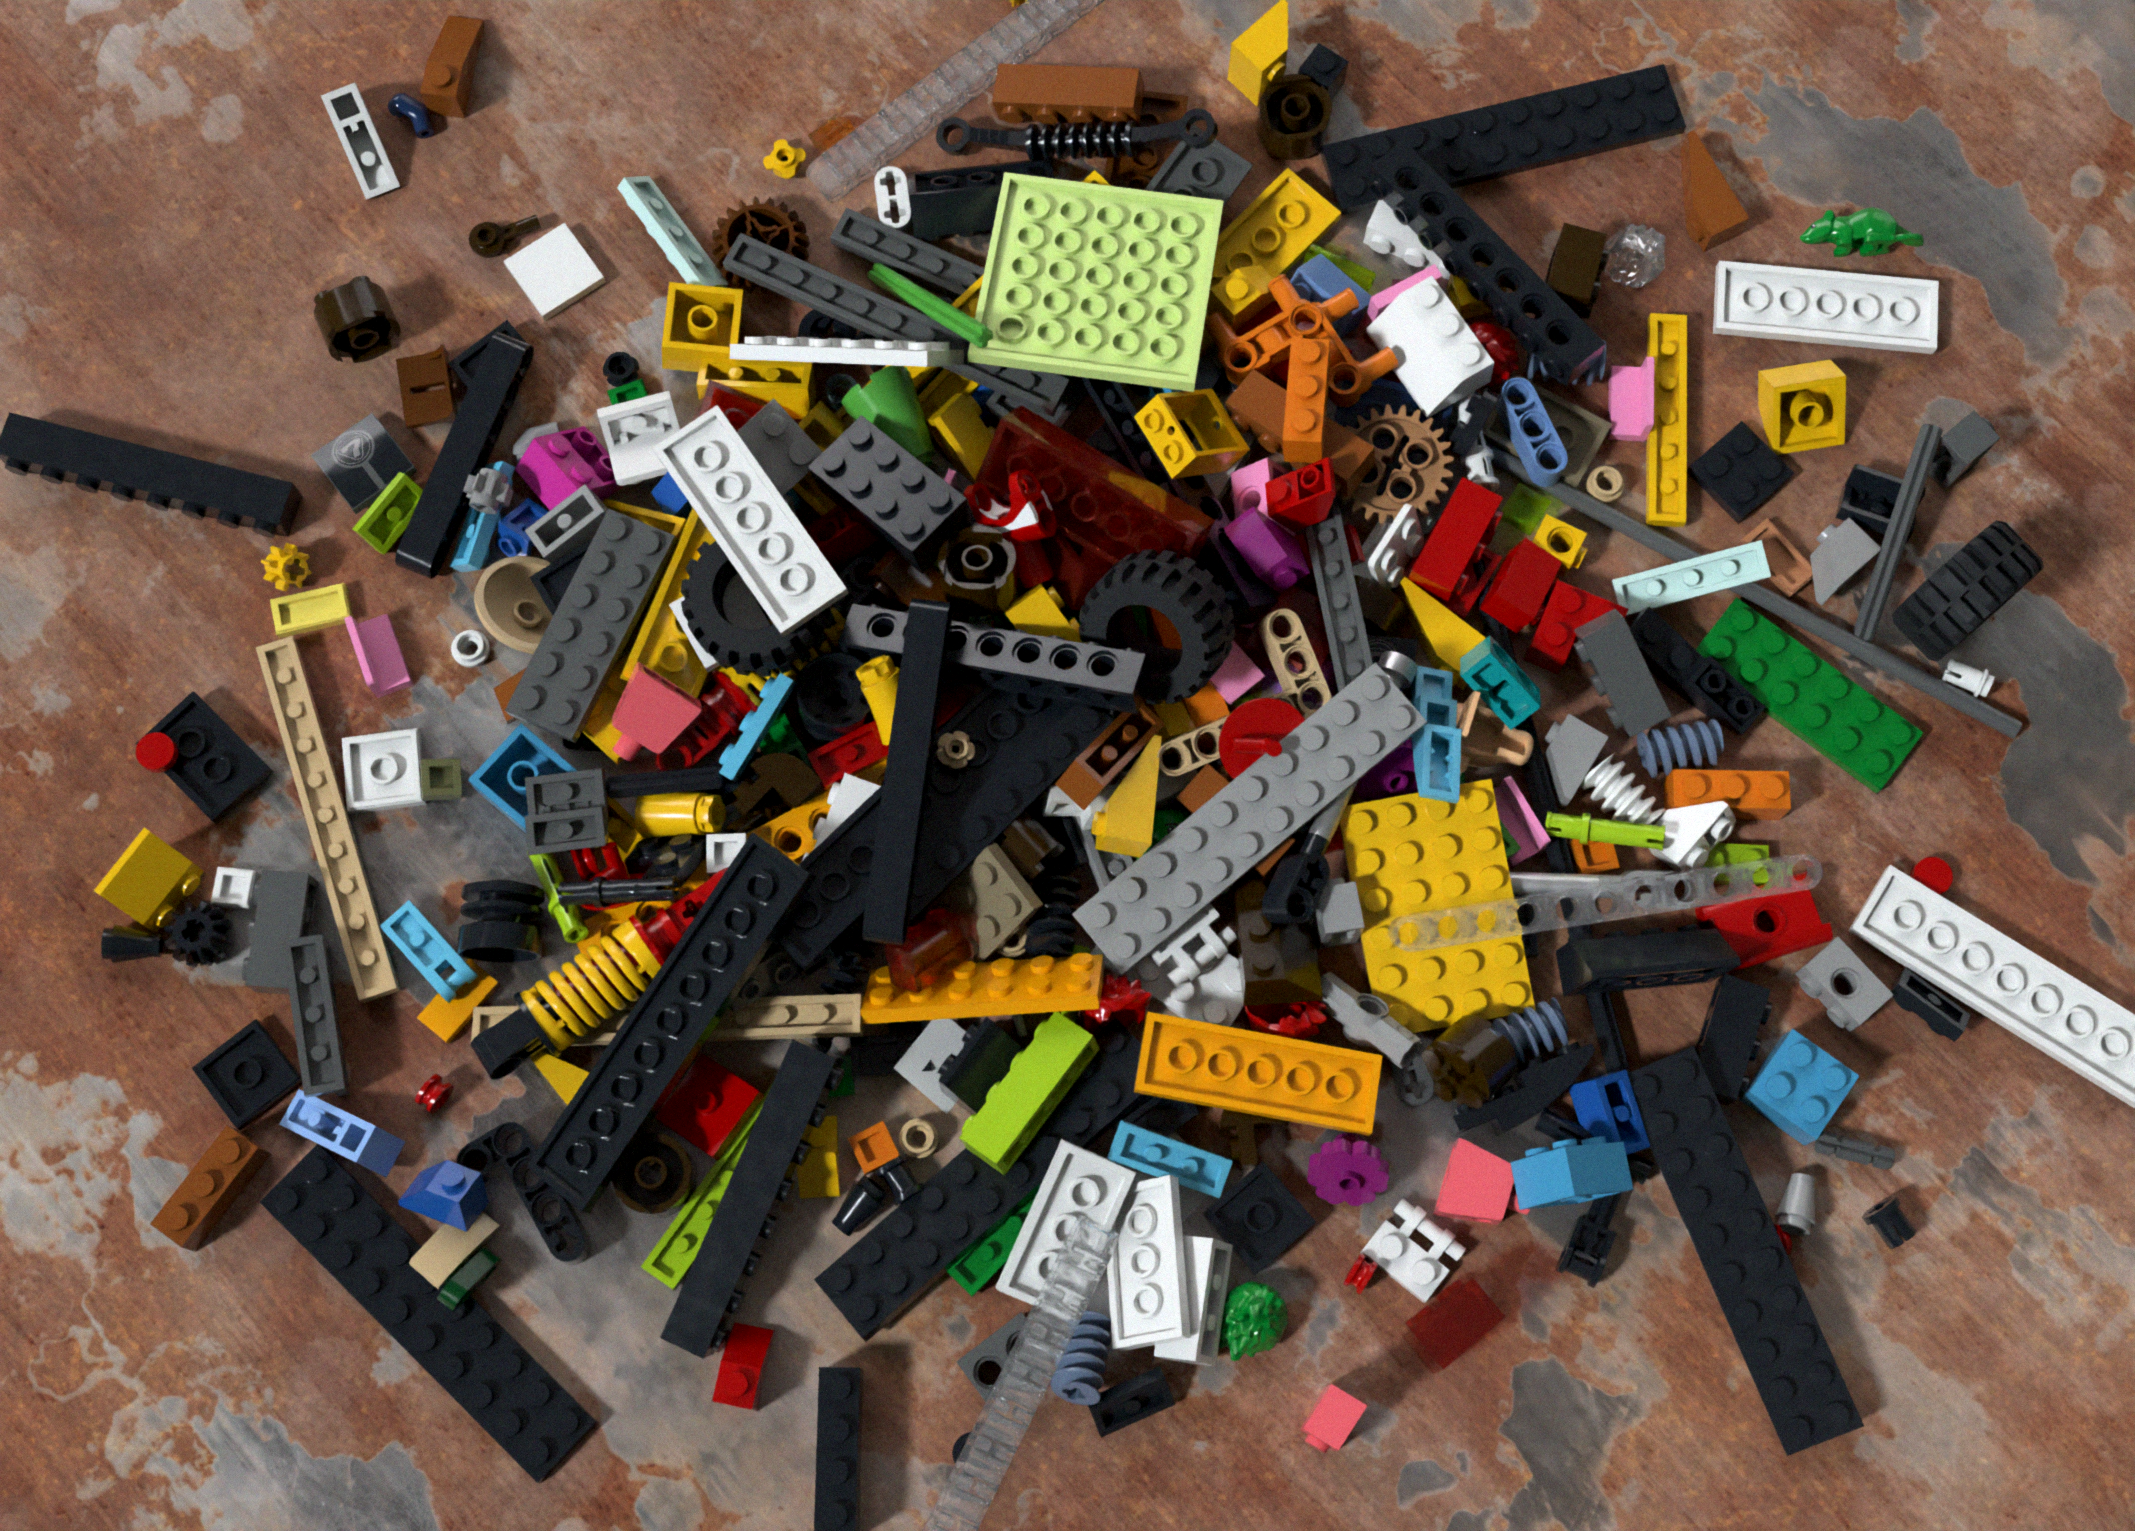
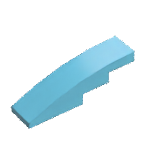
[1411,666,1462,804]

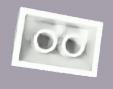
[1366,276,1494,418]

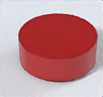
[135,732,178,773]
[1910,857,1953,895]

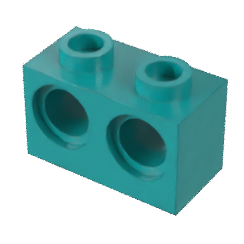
[1460,635,1541,730]

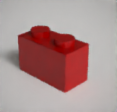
[1480,537,1562,633]

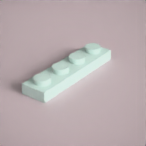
[617,176,729,288]
[1611,540,1771,616]

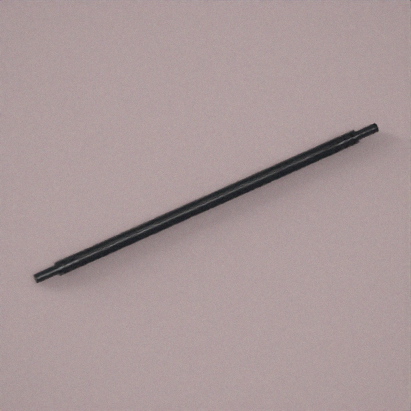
[1472,560,1631,1073]

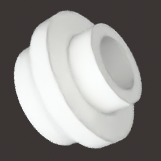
[451,630,490,668]

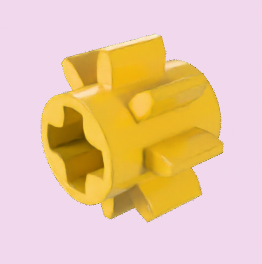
[261,543,312,591]

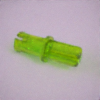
[1303,243,1376,292]

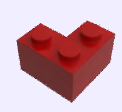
[1523,580,1629,674]

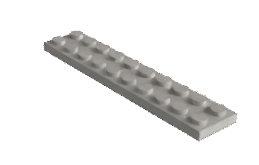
[1072,662,1427,975]

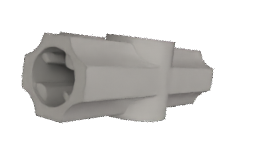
[1319,972,1423,1069]

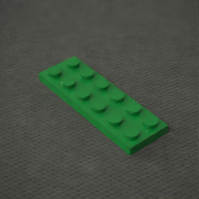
[1695,597,1924,794]

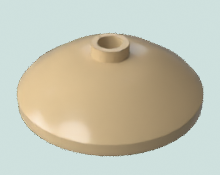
[474,556,553,654]

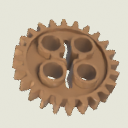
[1341,405,1454,527]

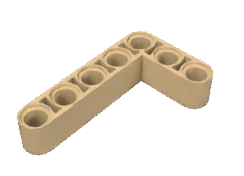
[1157,609,1332,777]

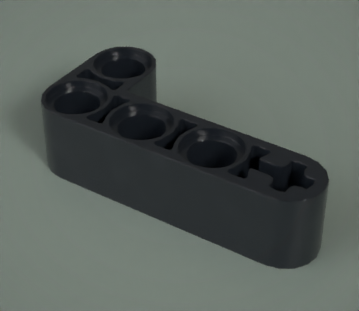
[456,1122,592,1265]

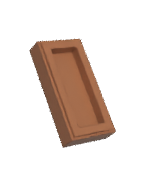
[1737,518,1813,599]

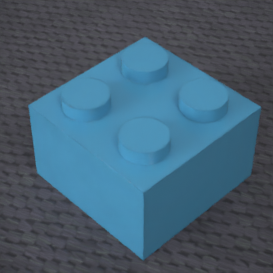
[468,723,577,833]
[1738,1029,1859,1146]
[1510,1136,1634,1210]

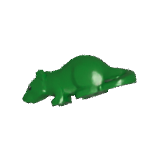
[1799,207,1924,258]

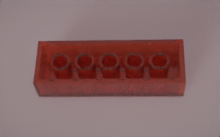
[975,405,1215,565]

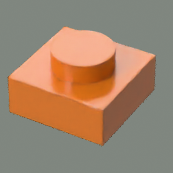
[1570,839,1620,875]
[847,1121,900,1175]

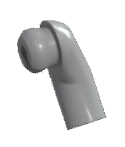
[512,421,560,463]

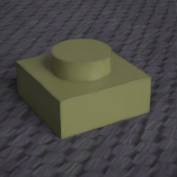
[420,759,462,801]

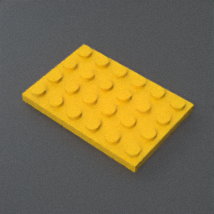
[1339,779,1536,1033]

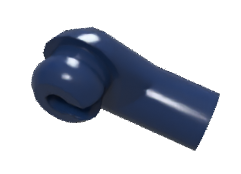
[387,93,434,139]

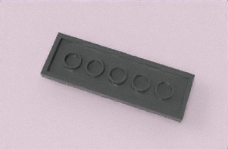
[505,509,679,743]

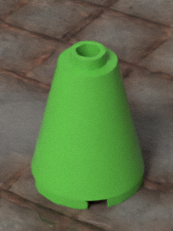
[842,365,935,467]

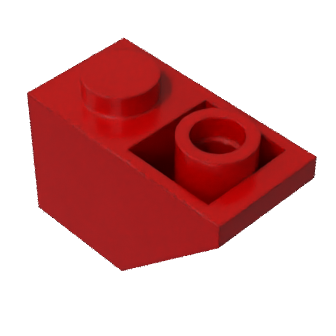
[1265,457,1336,532]

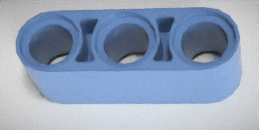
[1496,377,1568,487]

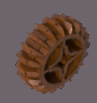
[711,196,810,295]

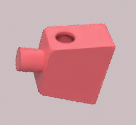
[612,661,702,762]
[1433,1138,1530,1225]

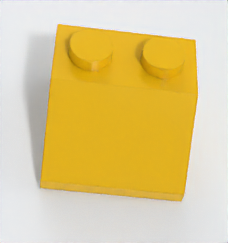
[1227,0,1288,107]
[1758,359,1846,455]
[924,393,1005,483]
[94,828,204,933]

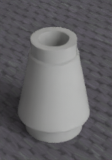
[1775,1173,1816,1236]

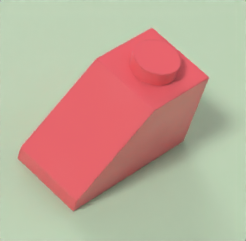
[1300,1384,1367,1454]

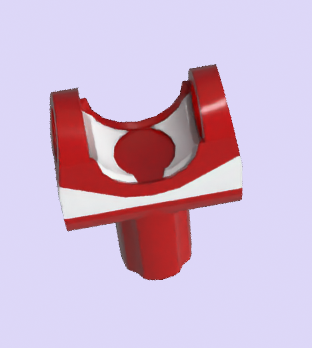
[963,469,1057,588]

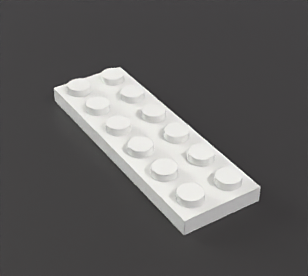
[1713,261,1939,354]
[730,336,964,367]
[652,405,849,637]

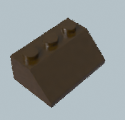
[1232,878,1323,1006]

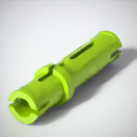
[1545,812,1666,851]
[527,852,589,943]

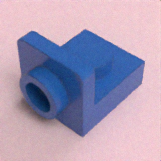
[496,498,548,557]

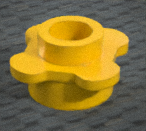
[763,139,806,179]

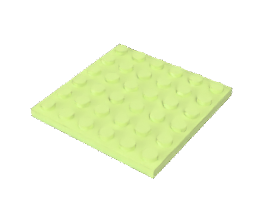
[968,172,1224,392]

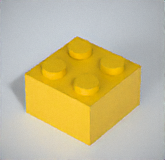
[661,282,743,372]

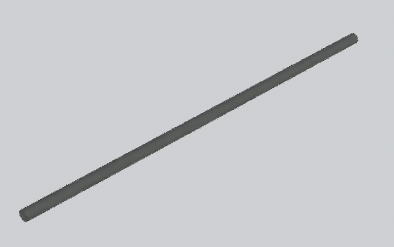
[1445,422,2023,739]

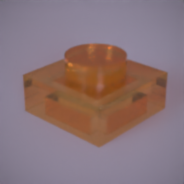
[808,114,856,153]

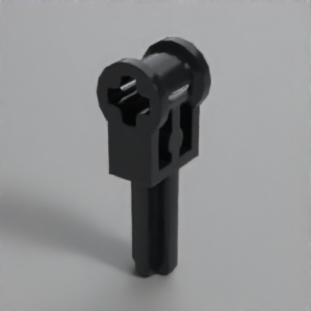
[1555,1193,1622,1288]

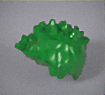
[1219,1281,1288,1362]

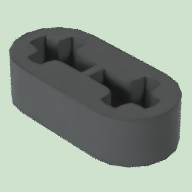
[1386,1046,1434,1107]

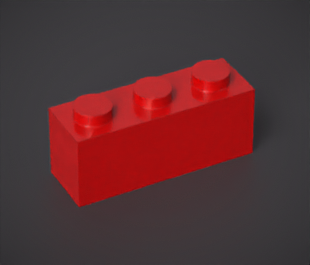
[1408,477,1504,604]

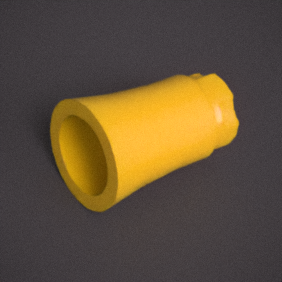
[856,655,900,745]
[635,792,726,839]

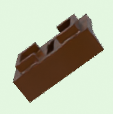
[396,344,458,429]

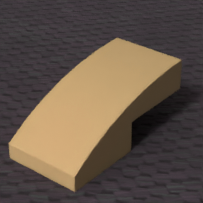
[409,1211,500,1290]

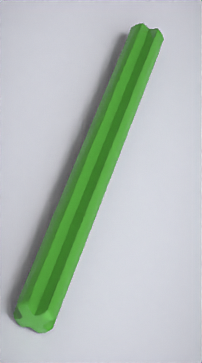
[867,263,993,348]

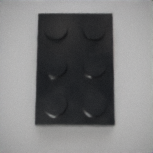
[136,691,274,825]

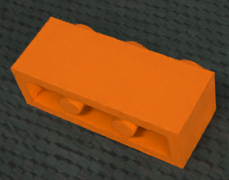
[1282,338,1331,463]
[1663,769,1791,820]

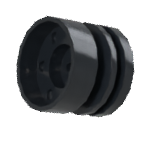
[795,652,874,747]
[458,880,545,963]

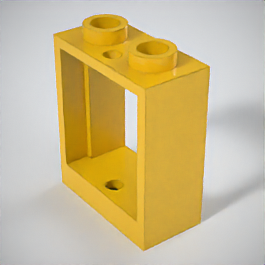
[1134,388,1250,479]

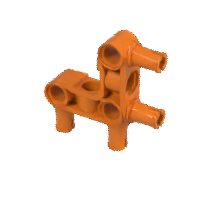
[1205,274,1399,407]

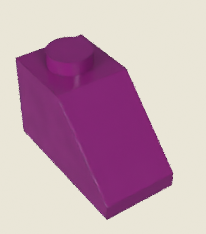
[1224,506,1310,594]

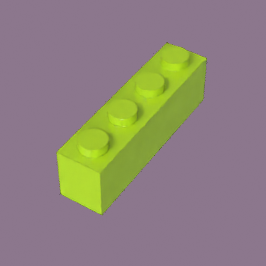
[959,1012,1100,1176]

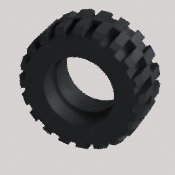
[1892,520,2044,662]
[681,541,836,677]
[1079,549,1235,705]

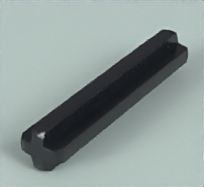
[606,766,723,799]

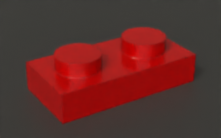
[806,720,889,791]

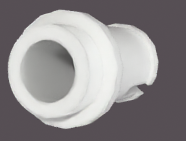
[1941,658,1995,698]

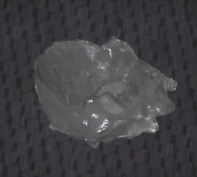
[1603,224,1666,288]

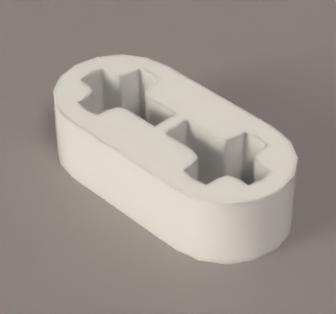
[874,166,912,233]

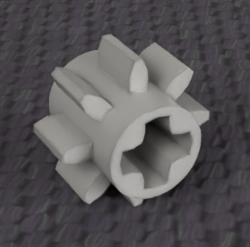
[463,468,514,514]

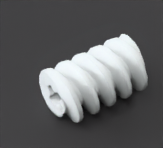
[1580,753,1666,825]

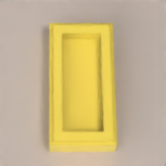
[270,583,353,638]

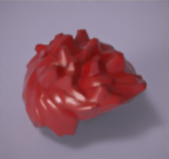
[1469,322,1519,386]
[1080,974,1152,1036]
[1245,1001,1327,1041]

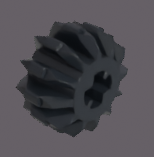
[164,901,234,968]

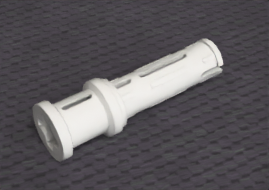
[1454,391,1500,492]

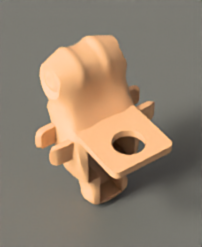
[1409,691,1534,776]

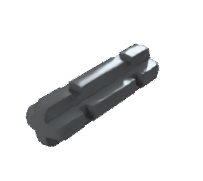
[1814,1131,1895,1170]

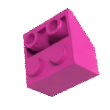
[515,426,625,510]

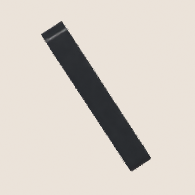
[395,332,534,579]

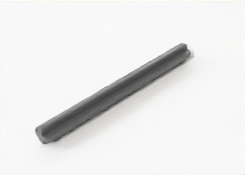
[1853,424,1943,642]

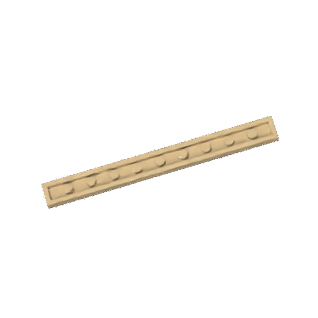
[256,636,400,1003]
[471,994,863,1046]

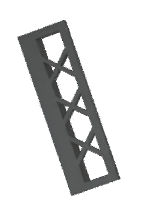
[282,934,350,1098]

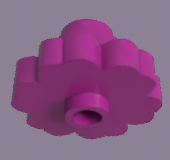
[1355,739,1418,802]
[1307,1132,1389,1206]

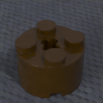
[1257,74,1332,160]
[314,276,401,363]
[938,526,1018,616]
[990,811,1066,884]
[1421,1015,1518,1109]
[612,1133,698,1218]

